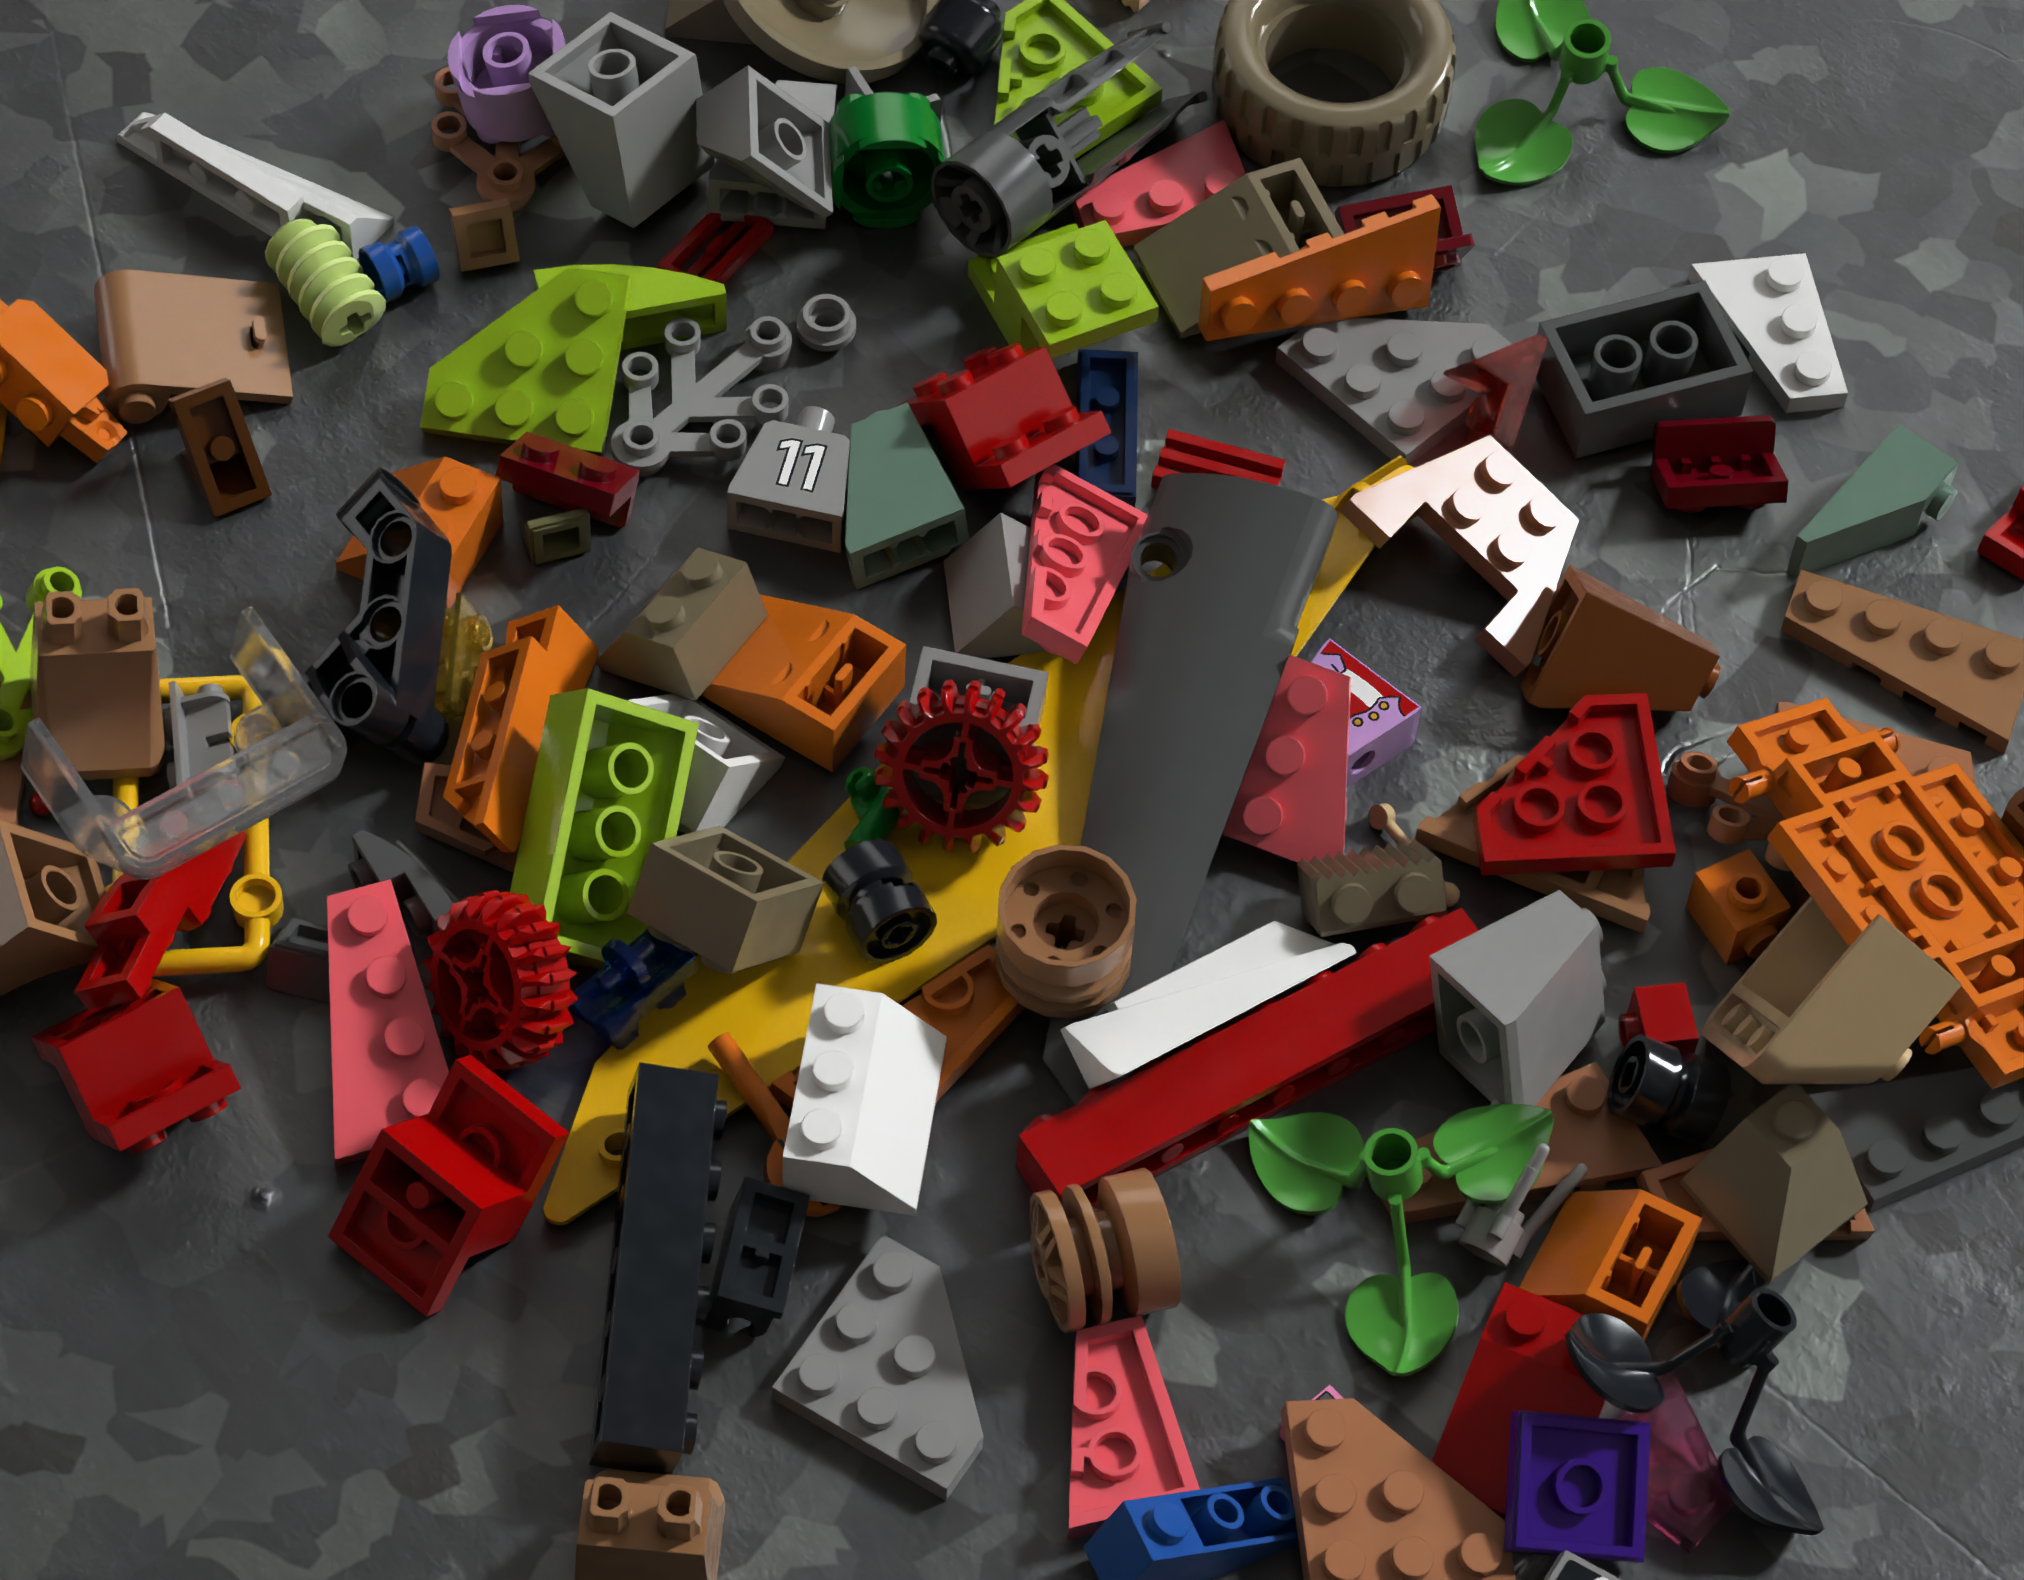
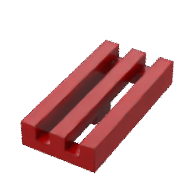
[654,212,773,284]
[1151,429,1286,489]

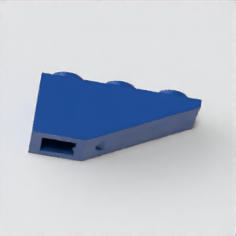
[1083,1477,1299,1580]

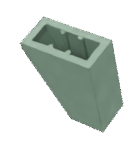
[845,402,969,590]

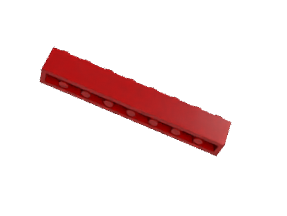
[1015,907,1479,1209]

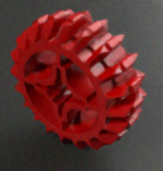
[874,679,1049,854]
[423,890,579,1071]

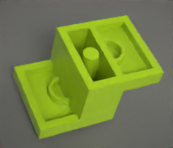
[968,220,1159,359]

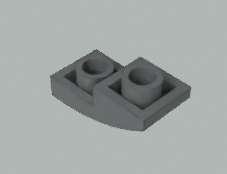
[348,830,453,937]

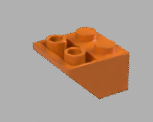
[1519,1189,1702,1342]

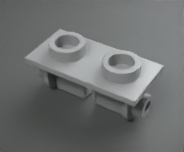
[163,681,237,821]

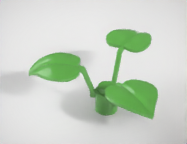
[1474,0,1731,186]
[1248,1104,1554,1377]

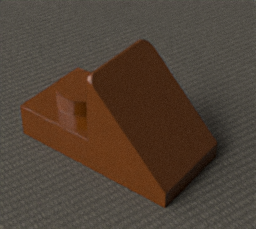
[167,378,272,517]

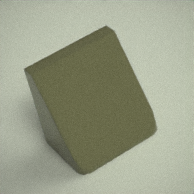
[520,508,591,565]

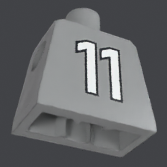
[727,406,850,553]

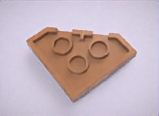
[1281,1398,1516,1580]

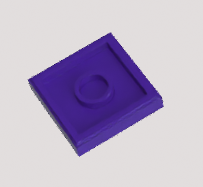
[1504,1410,1651,1563]

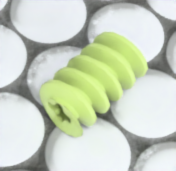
[265,218,386,347]

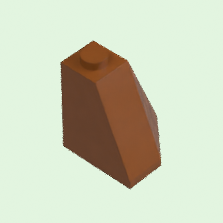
[1520,565,1721,711]

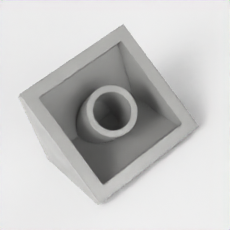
[944,513,1045,659]

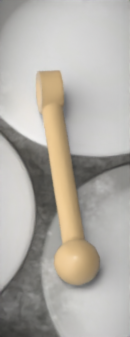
[1368,803,1460,907]

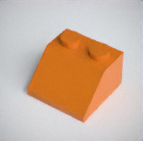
[336,456,504,613]

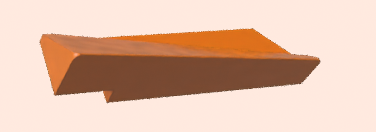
[443,605,599,853]

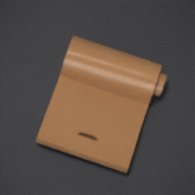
[94,269,293,424]

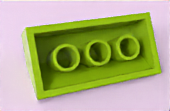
[510,688,699,975]

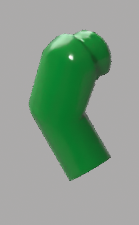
[844,767,900,850]

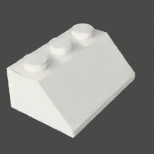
[782,983,947,1216]

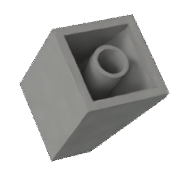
[528,12,714,228]
[1429,890,1607,1106]

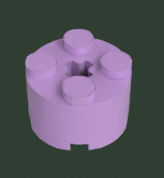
[447,5,566,144]

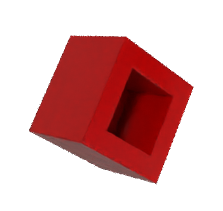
[1618,982,1699,1056]

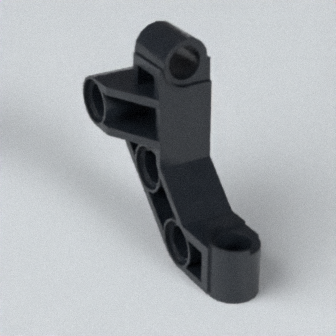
[274,467,452,767]

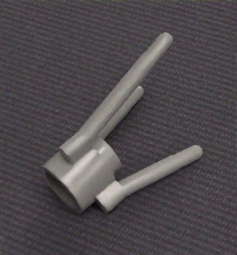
[1455,1099,1587,1268]

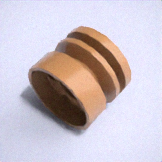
[995,844,1137,1019]
[1029,1168,1182,1334]

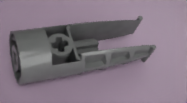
[930,21,1208,257]

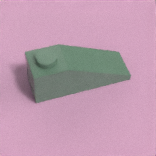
[1786,424,1959,578]

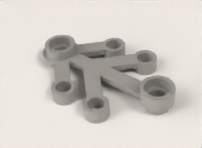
[611,316,792,477]

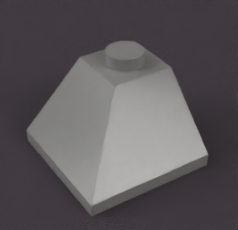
[696,65,833,219]

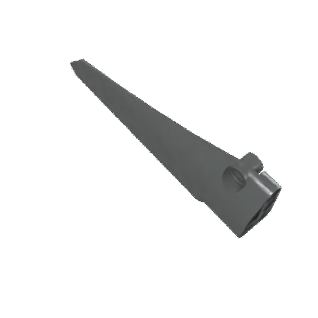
[1043,473,1338,1106]

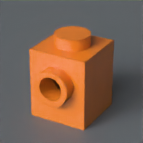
[1685,848,1791,965]

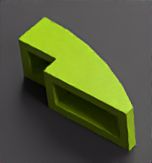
[533,264,727,350]

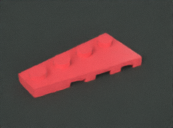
[1021,464,1147,664]
[327,879,449,1166]

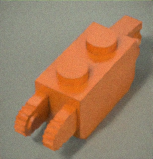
[0,299,128,463]

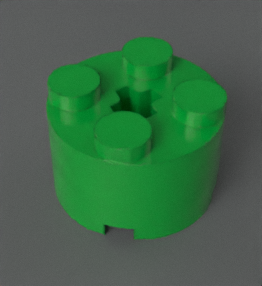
[829,92,946,228]

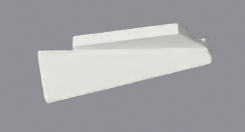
[116,112,394,260]
[1060,921,1357,1089]

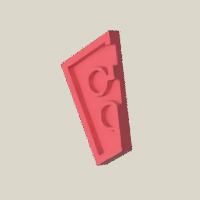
[1072,120,1246,247]
[1223,654,1351,863]
[1067,1315,1200,1540]

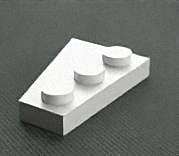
[1688,253,1848,413]

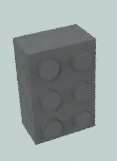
[1530,280,1754,458]

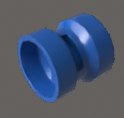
[358,226,440,303]

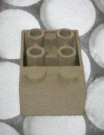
[1133,158,1344,339]

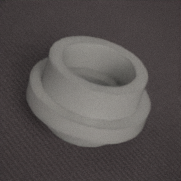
[796,294,856,351]

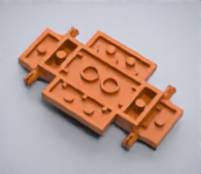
[1726,697,2024,1090]

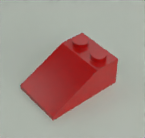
[1432,1282,1607,1520]

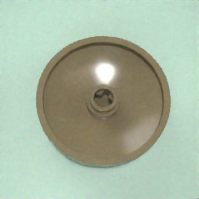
[723,0,938,84]

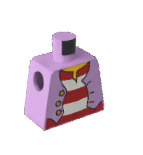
[1311,639,1422,788]

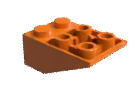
[701,594,906,773]

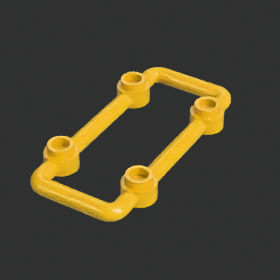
[105,675,284,977]

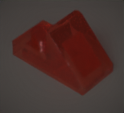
[1443,334,1548,450]

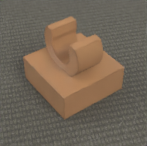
[449,198,520,272]

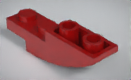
[74,827,246,1010]

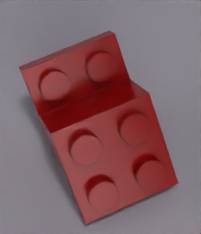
[897,342,1112,491]
[31,978,241,1154]
[327,1055,570,1317]

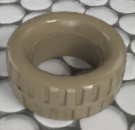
[1212,0,1456,187]

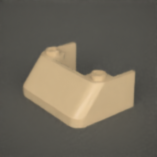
[1702,896,1963,1084]

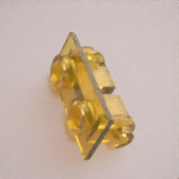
[434,592,493,723]

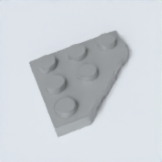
[1275,318,1531,465]
[772,1234,984,1501]

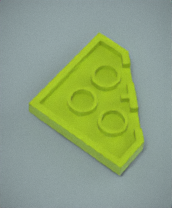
[994,0,1163,159]
[420,267,631,456]

